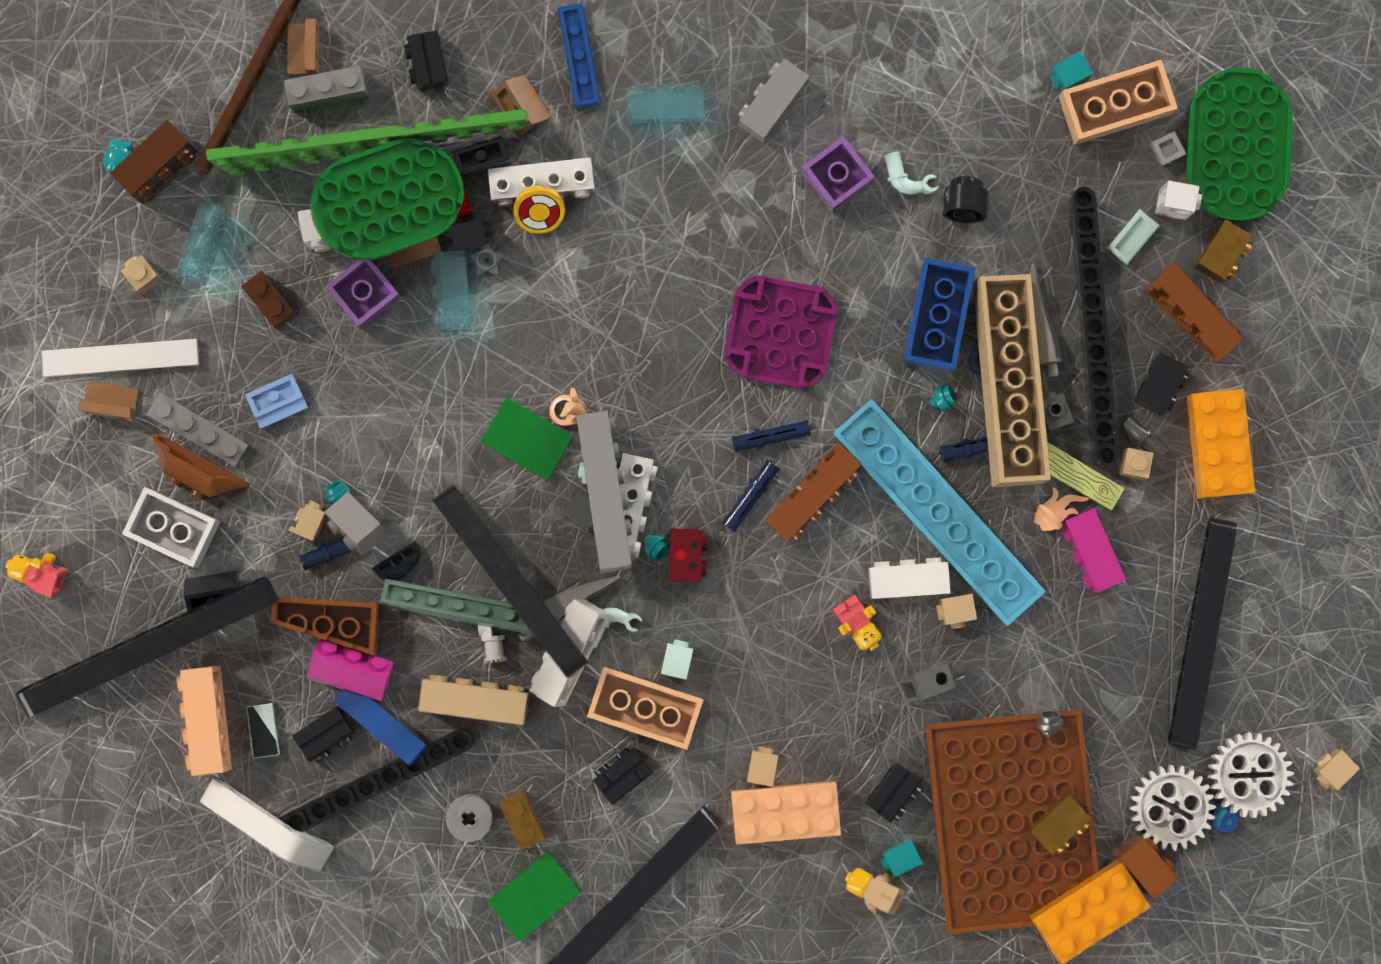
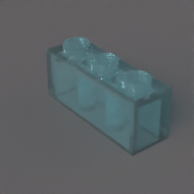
[627,84,705,125]
[175,201,230,286]
[430,250,473,333]

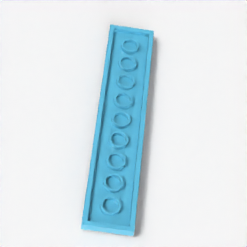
[833,398,1046,626]

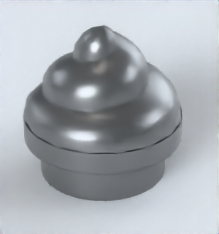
[1036,710,1063,738]

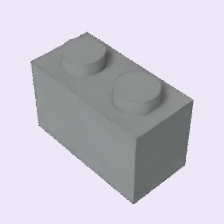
[324,492,386,555]

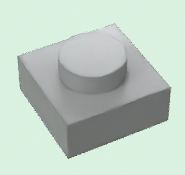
[1150,131,1186,167]

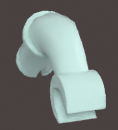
[885,152,939,195]
[594,608,642,648]

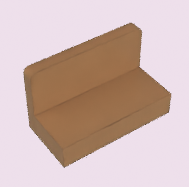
[287,19,319,75]
[491,75,551,137]
[389,237,443,270]
[78,382,139,420]

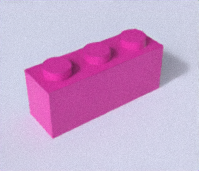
[1061,508,1126,593]
[307,639,394,701]

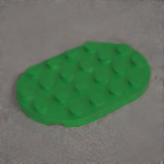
[1185,68,1293,222]
[310,138,464,260]

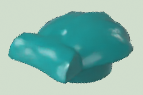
[103,138,133,172]

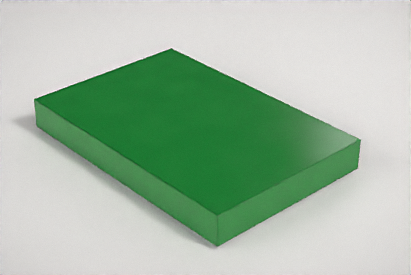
[480,397,573,481]
[487,851,581,942]

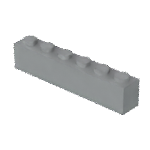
[576,411,636,573]

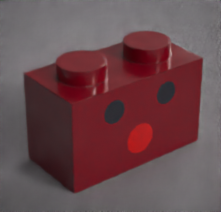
[669,528,707,582]

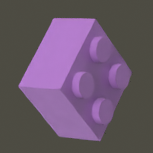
[801,136,875,213]
[325,260,401,330]

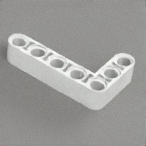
[200,778,334,871]

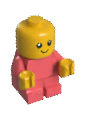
[6,552,68,598]
[832,595,882,651]

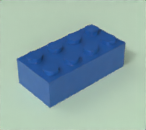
[902,258,975,373]

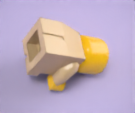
[845,868,906,915]

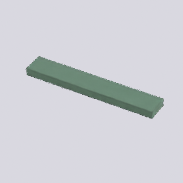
[379,579,533,635]

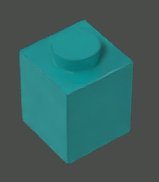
[1050,51,1093,91]
[880,838,923,877]

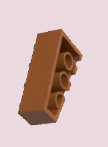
[1143,262,1243,363]
[764,443,861,542]
[270,597,381,655]

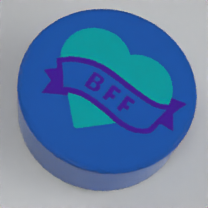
[1210,806,1238,832]

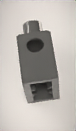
[899,663,965,703]

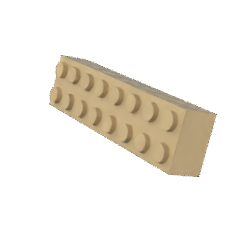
[973,274,1051,487]

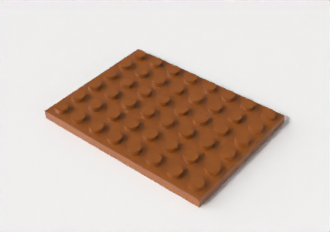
[925,709,1099,934]

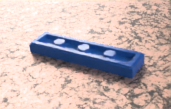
[557,3,601,109]
[333,689,428,767]

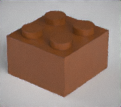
[1111,834,1178,899]

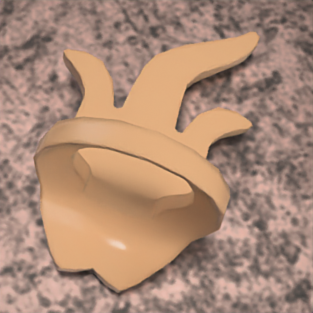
[549,388,588,426]
[1034,487,1089,531]

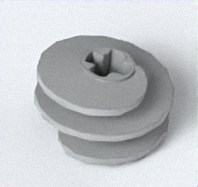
[446,794,493,842]

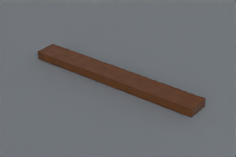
[195,0,301,176]

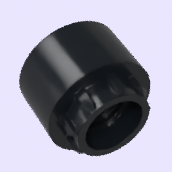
[942,176,989,223]

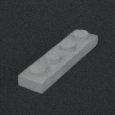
[146,392,250,468]

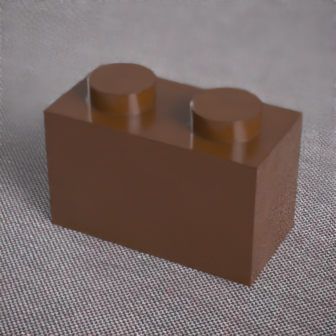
[241,270,298,330]

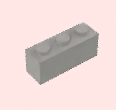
[738,58,809,143]
[284,65,369,112]

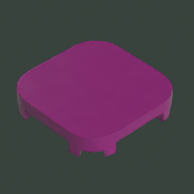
[725,276,837,388]

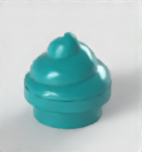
[930,385,958,410]
[324,480,350,504]
[644,535,670,561]

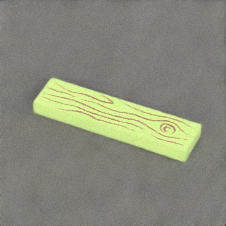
[1047,442,1125,511]

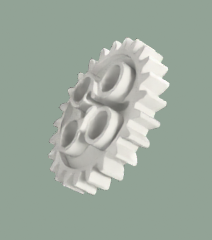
[1207,733,1294,818]
[1129,765,1216,851]

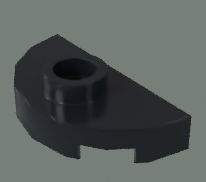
[371,541,421,580]

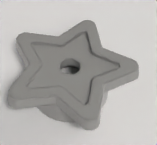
[470,244,504,275]

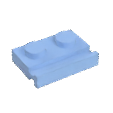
[245,374,309,429]

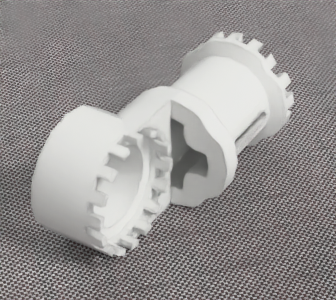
[478,624,507,663]

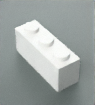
[868,557,950,599]

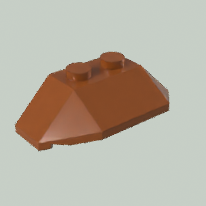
[153,433,251,500]

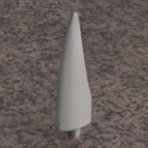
[1029,263,1062,378]
[518,576,621,643]

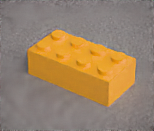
[1186,389,1255,499]
[1029,860,1150,964]

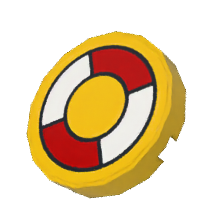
[513,185,565,234]

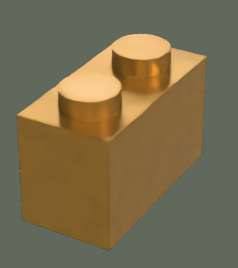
[1194,220,1252,283]
[499,790,546,851]
[1028,794,1091,854]

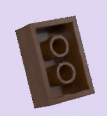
[110,120,198,204]

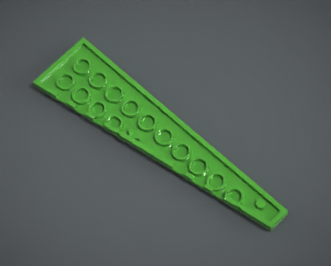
[206,109,530,176]

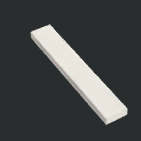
[42,339,200,377]

